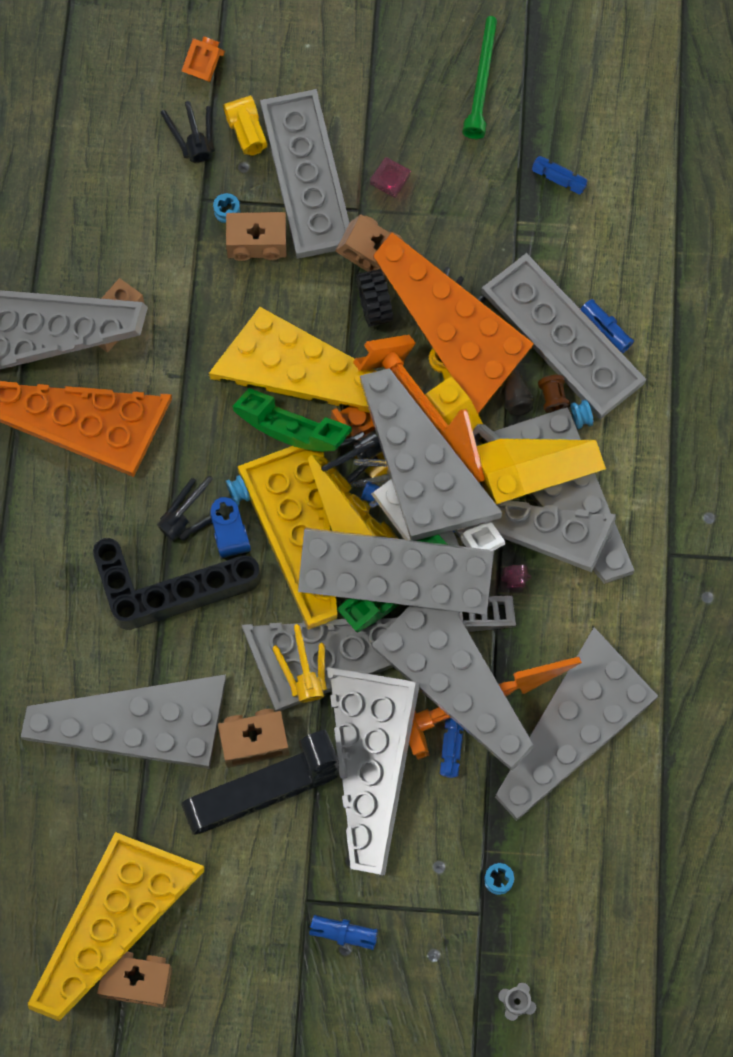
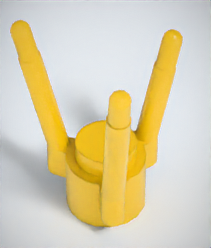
[272,624,327,703]

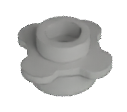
[498,983,536,1021]

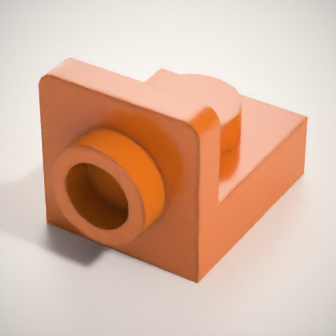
[182,36,225,82]
[331,406,375,438]

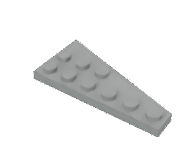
[0,290,148,369]
[372,606,534,771]
[327,667,420,875]

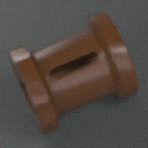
[538,375,570,413]

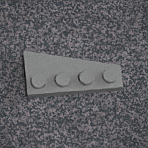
[491,500,616,572]

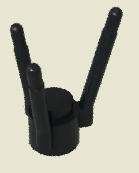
[161,101,215,163]
[320,431,383,484]
[157,476,221,542]

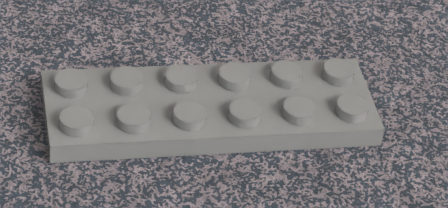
[260,89,350,259]
[481,253,646,419]
[298,528,494,615]

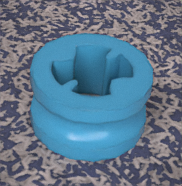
[213,193,240,223]
[570,399,594,429]
[225,475,250,506]
[484,863,514,895]

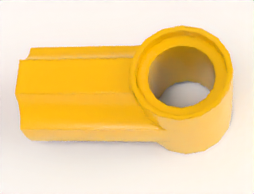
[223,95,267,156]

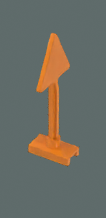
[353,335,485,483]
[409,657,582,760]

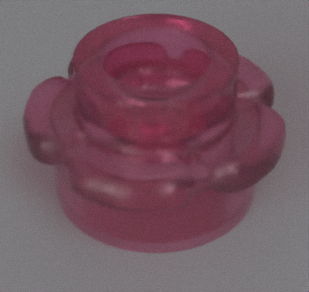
[501,565,532,588]

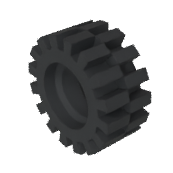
[356,269,393,327]

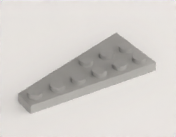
[360,368,502,541]
[482,407,634,584]
[241,617,398,712]
[495,627,658,821]
[21,674,227,769]

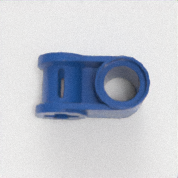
[210,497,251,559]

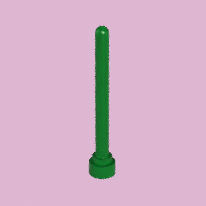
[462,16,497,140]

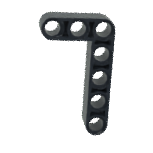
[93,538,261,630]
[181,730,339,835]

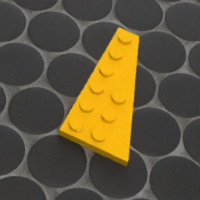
[209,307,377,413]
[238,446,337,630]
[27,832,204,1021]

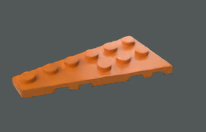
[373,232,534,414]
[0,381,172,477]

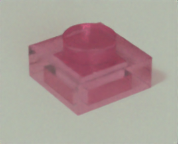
[370,157,411,198]

